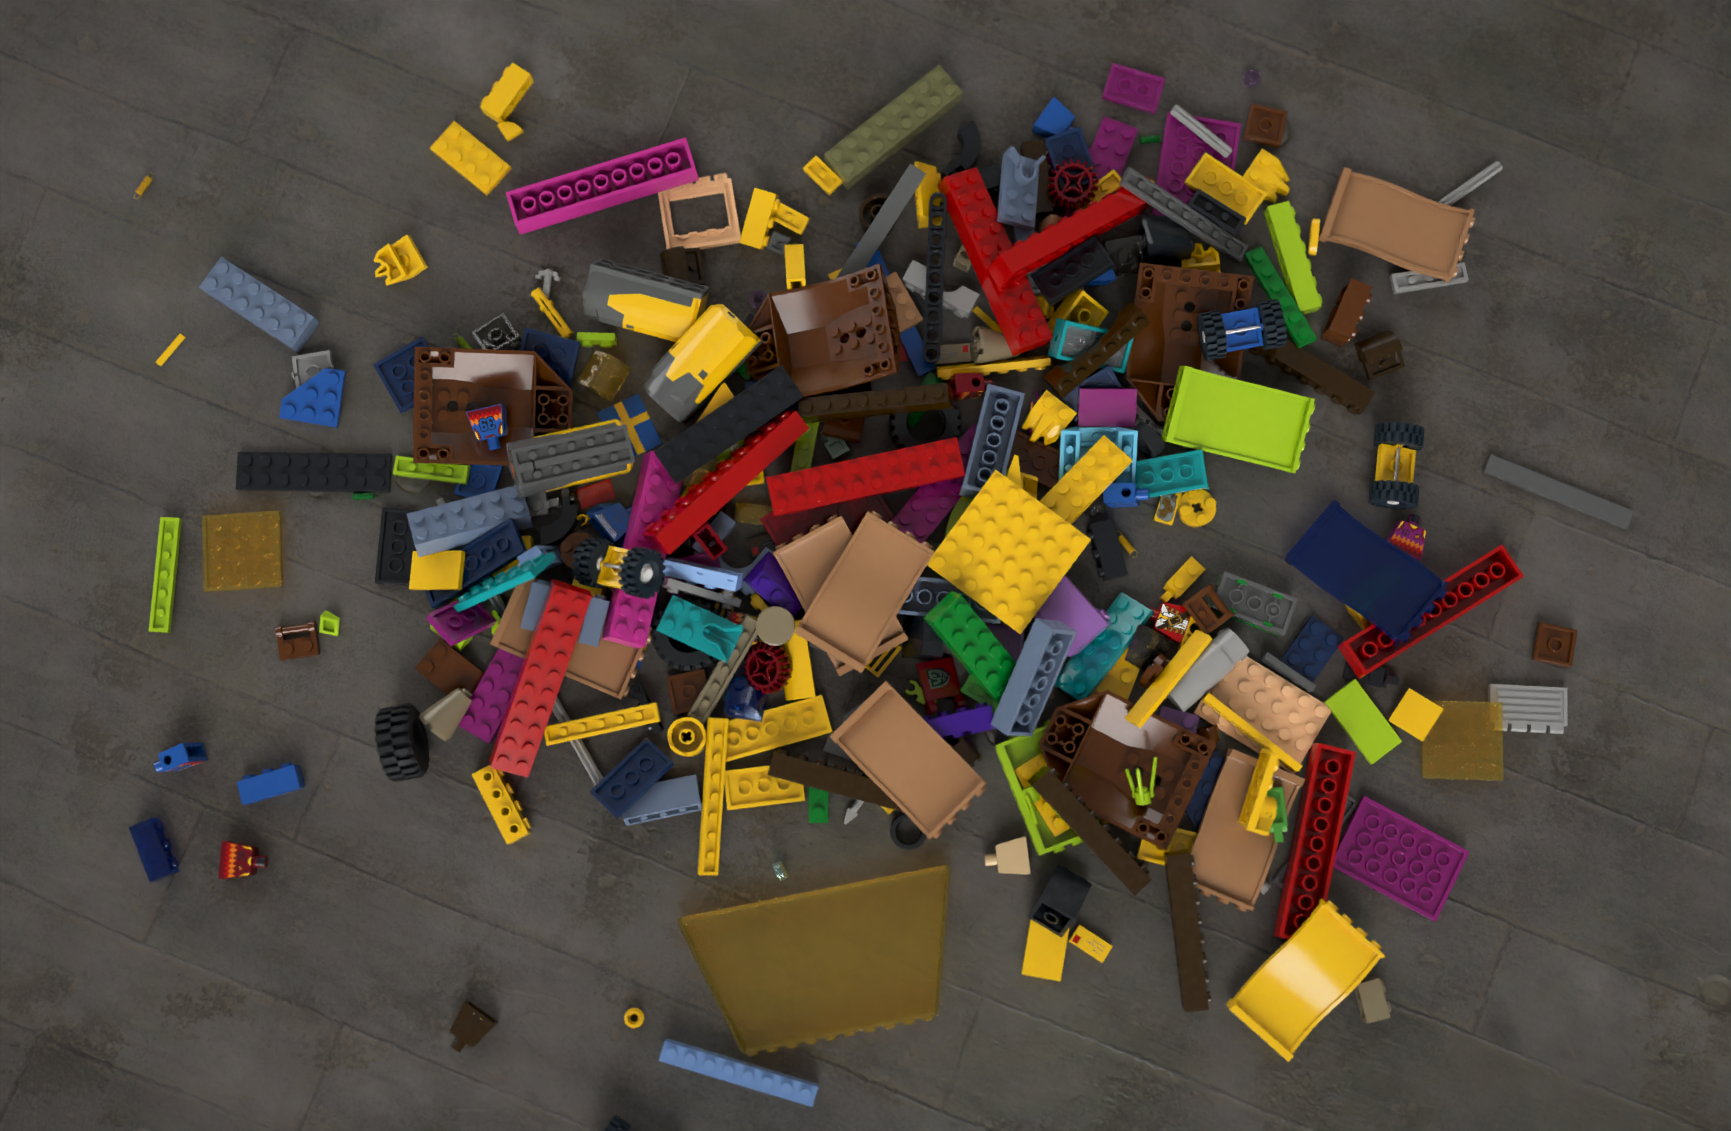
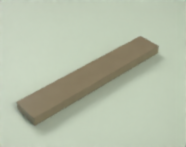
[687,614,757,725]

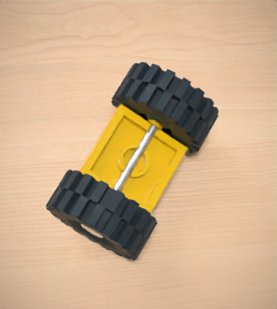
[1368,422,1425,509]
[572,537,666,599]

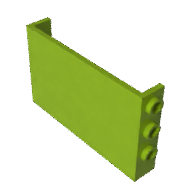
[994,720,1100,856]

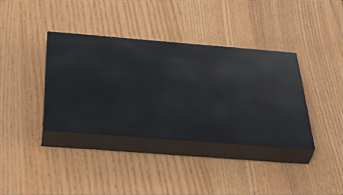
[1030,235,1115,307]
[375,507,419,586]

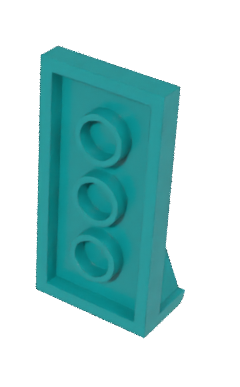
[1135,449,1210,498]
[656,595,744,664]

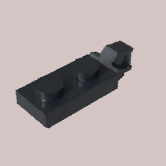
[1343,661,1399,688]
[630,682,665,734]

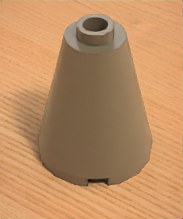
[970,326,1022,364]
[418,687,473,742]

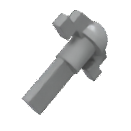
[535,268,561,299]

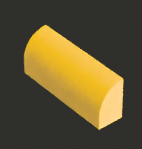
[780,620,816,701]

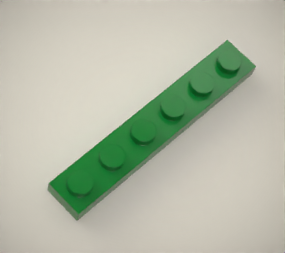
[1244,246,1317,349]

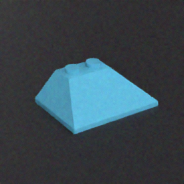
[1059,426,1138,483]

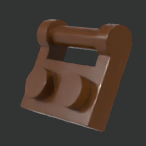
[1183,584,1235,634]
[275,621,320,661]

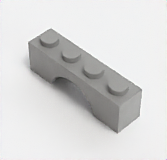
[902,260,979,319]

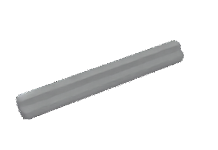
[1170,104,1233,157]
[1439,161,1503,206]

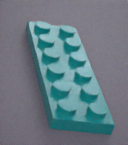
[453,552,556,612]
[1054,592,1153,701]

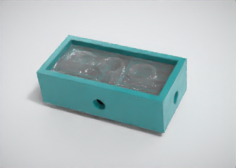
[1048,318,1133,373]

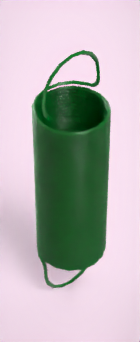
[1135,134,1163,145]
[348,492,380,500]

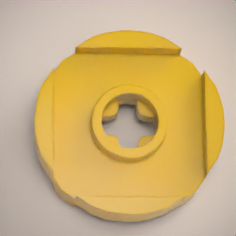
[1177,489,1216,527]

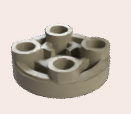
[756,606,795,645]

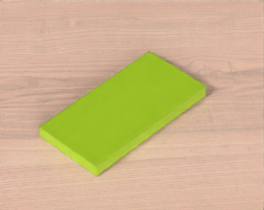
[1324,679,1402,765]

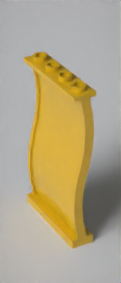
[1226,899,1385,1062]

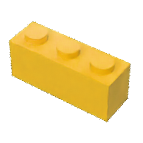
[480,62,534,123]
[739,188,780,250]

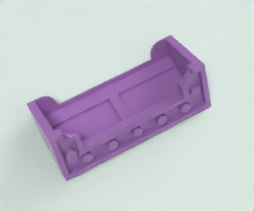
[1034,575,1112,657]

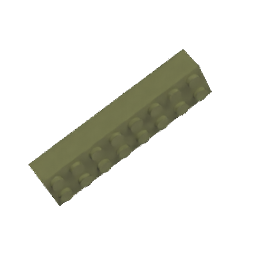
[824,65,963,190]

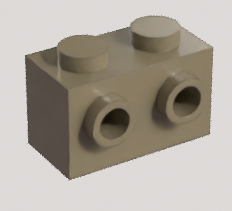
[1354,976,1391,1023]

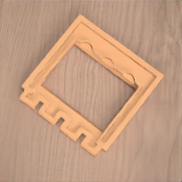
[658,173,741,250]

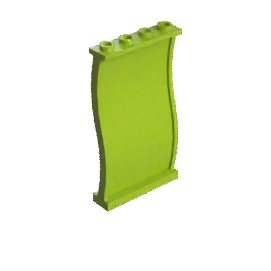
[1161,366,1315,473]

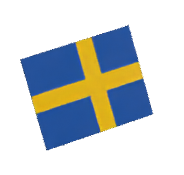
[597,394,662,457]

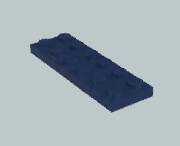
[425,518,527,609]

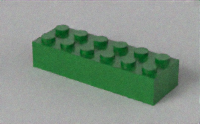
[924,591,1016,704]

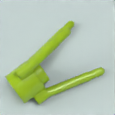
[1125,757,1157,805]
[1021,785,1062,825]

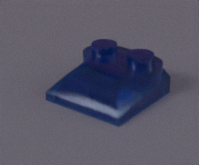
[724,676,768,722]

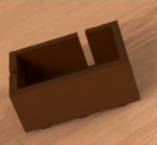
[1321,278,1373,347]

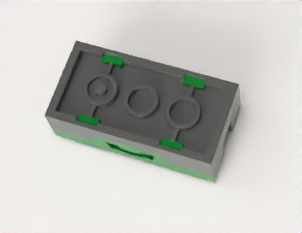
[1209,572,1298,637]

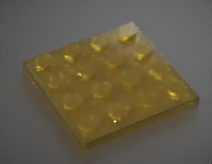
[202,510,283,593]
[1421,701,1503,781]

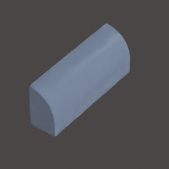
[622,774,702,826]

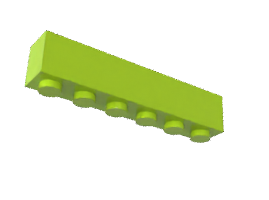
[1263,201,1322,315]

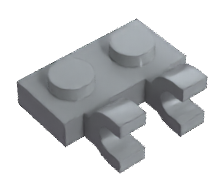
[527,492,562,518]

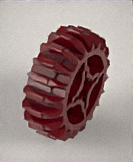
[1048,158,1099,210]
[743,642,793,694]

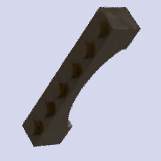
[1044,302,1150,398]

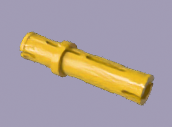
[531,287,573,338]

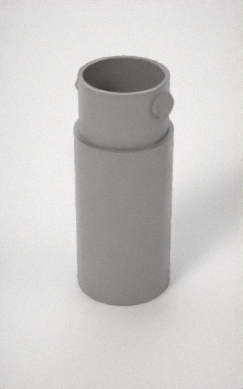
[1167,627,1250,713]

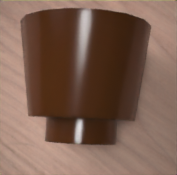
[1196,724,1219,743]

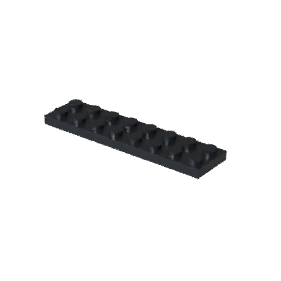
[654,365,804,484]
[236,452,392,493]

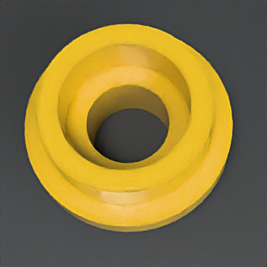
[624,1008,644,1028]

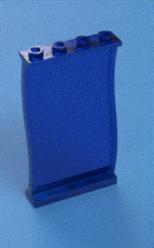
[1285,499,1449,646]

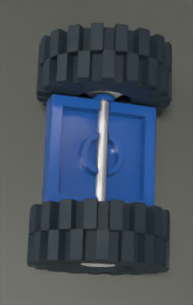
[1197,299,1287,361]

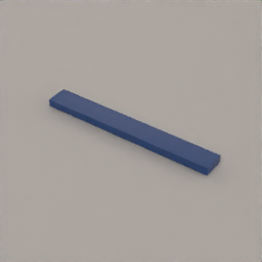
[855,242,936,378]

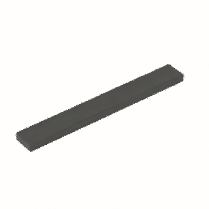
[836,163,926,278]
[1119,167,1248,263]
[1482,454,1634,529]

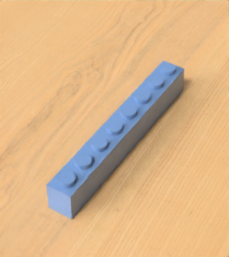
[659,1038,819,1107]

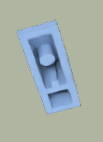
[517,545,564,571]

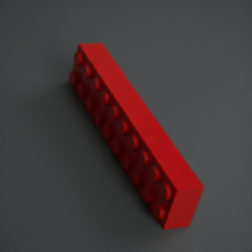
[937,167,1053,356]
[987,176,1151,289]
[642,410,809,554]
[766,437,965,517]
[1337,545,1525,679]
[489,579,592,778]
[1273,743,1356,939]

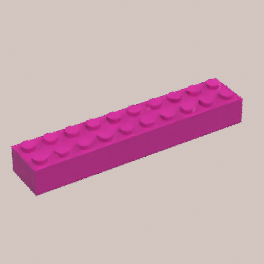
[506,137,699,235]
[602,450,683,648]

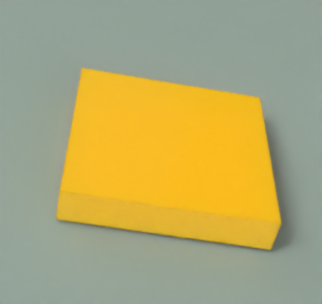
[1388,688,1444,742]

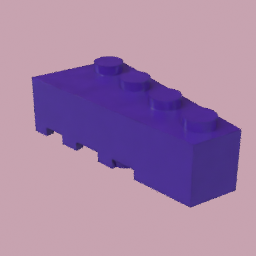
[922,702,996,740]

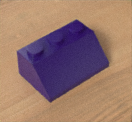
[743,551,802,617]

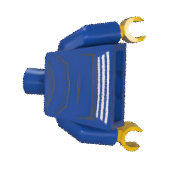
[577,502,632,548]

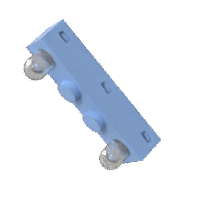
[663,557,743,601]

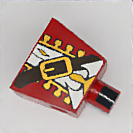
[1147,603,1191,644]

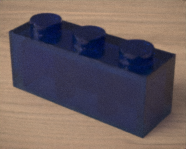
[129,818,179,882]

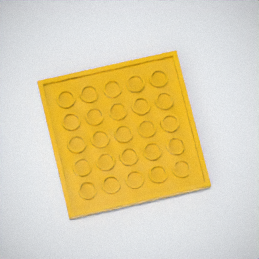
[927,470,1091,634]

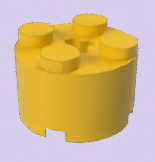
[667,717,707,757]

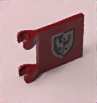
[916,657,966,715]

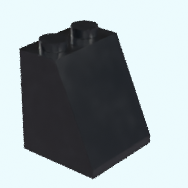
[1137,214,1194,265]
[902,616,943,660]
[1028,864,1092,938]

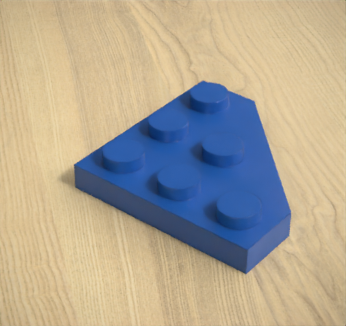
[279,368,346,428]

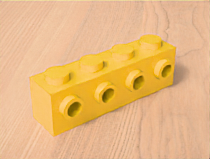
[472,765,532,844]

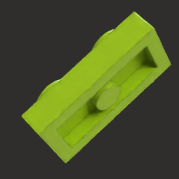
[577,332,617,348]

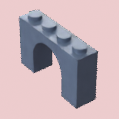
[692,511,775,596]
[520,579,610,647]

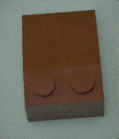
[414,639,485,697]

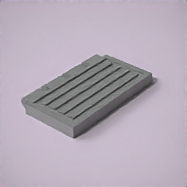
[1488,684,1568,734]

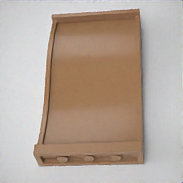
[1318,167,1475,283]
[794,511,934,673]
[773,514,908,676]
[490,578,652,699]
[830,681,987,839]
[1190,748,1305,912]

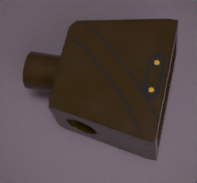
[450,1000,498,1052]

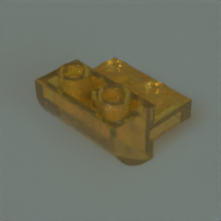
[577,350,631,401]

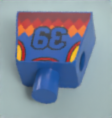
[466,404,508,450]
[154,742,208,772]

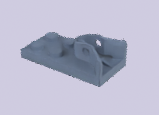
[997,146,1046,231]

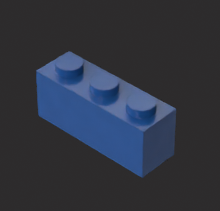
[237,762,305,805]

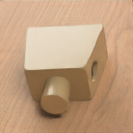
[984,836,1031,875]

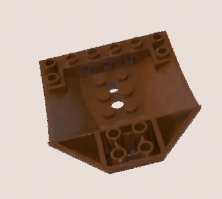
[1126,263,1254,421]
[745,264,901,397]
[413,347,573,466]
[1039,690,1217,850]

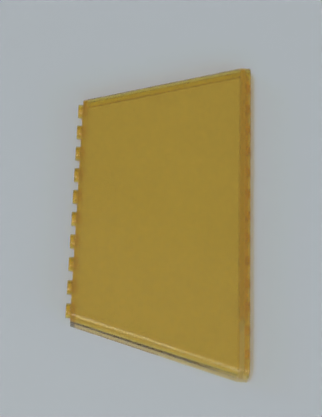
[677,864,950,1056]

